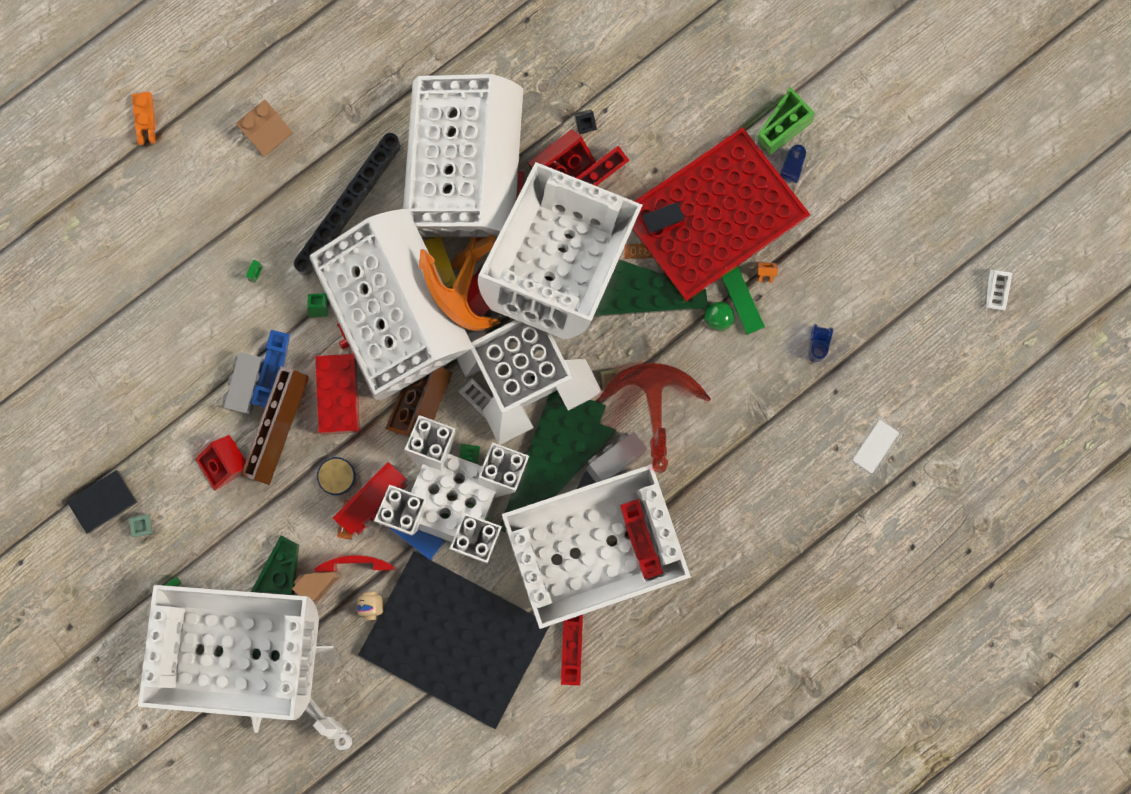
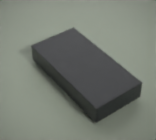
[642,202,685,234]

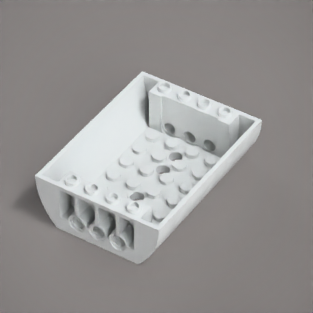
[403,74,523,237]
[478,162,642,339]
[310,209,473,400]
[502,464,691,629]
[138,585,319,720]

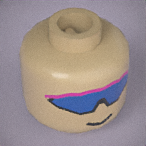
[357,592,383,620]

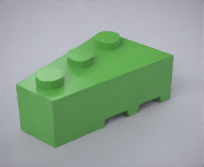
[758,87,815,156]

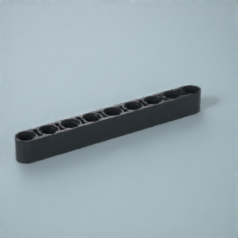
[294,133,401,276]

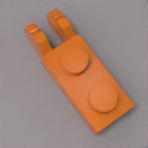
[132,92,156,145]

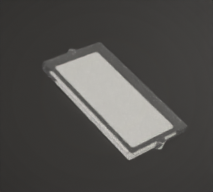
[847,414,905,479]

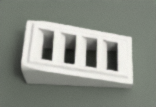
[986,269,1013,310]
[457,378,492,419]

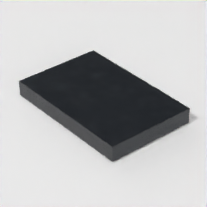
[67,470,138,534]

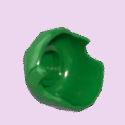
[704,302,734,332]

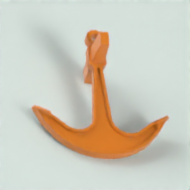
[419,234,501,331]

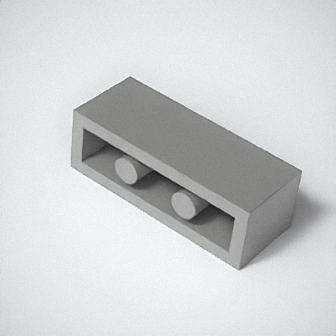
[223,352,264,415]
[586,431,648,483]

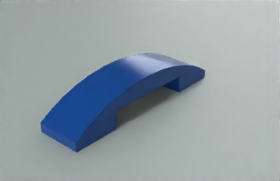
[251,329,290,407]

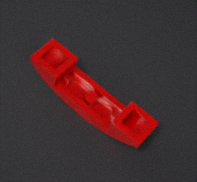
[620,499,663,580]
[314,555,395,572]
[561,614,583,686]

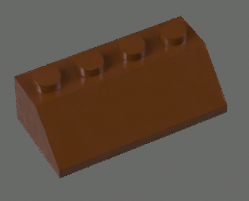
[385,367,453,438]

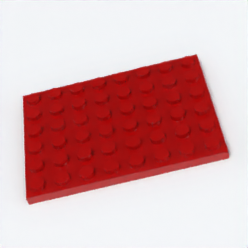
[632,127,810,301]

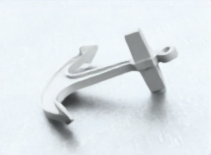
[251,643,352,750]

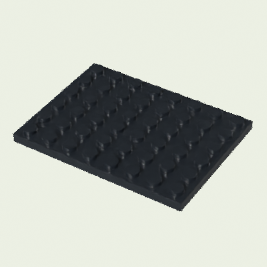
[358,551,550,729]

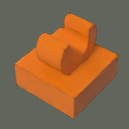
[757,262,778,283]

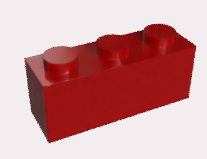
[575,145,630,186]

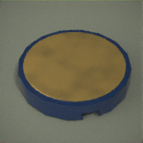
[317,457,356,496]

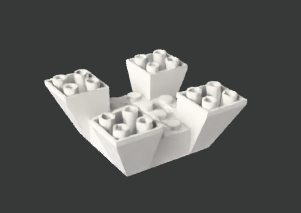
[457,320,602,445]
[374,415,529,564]

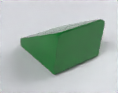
[307,293,328,317]

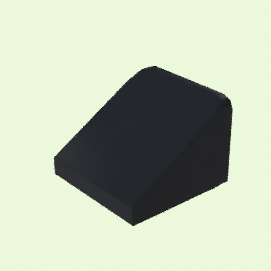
[573,109,597,135]

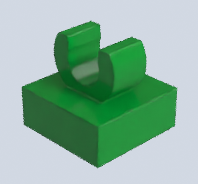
[459,444,480,465]

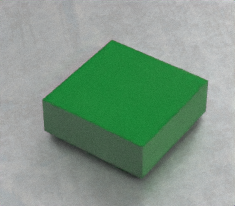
[245,259,263,283]

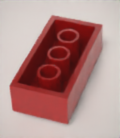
[315,354,360,435]

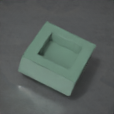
[129,515,153,537]

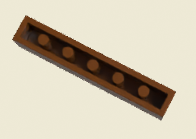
[241,366,309,485]

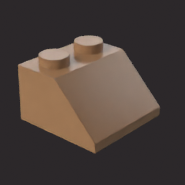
[236,99,293,157]
[292,572,342,604]

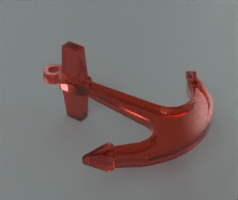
[598,363,711,473]

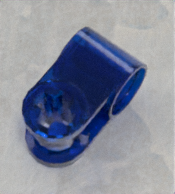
[780,144,806,183]
[808,324,833,362]

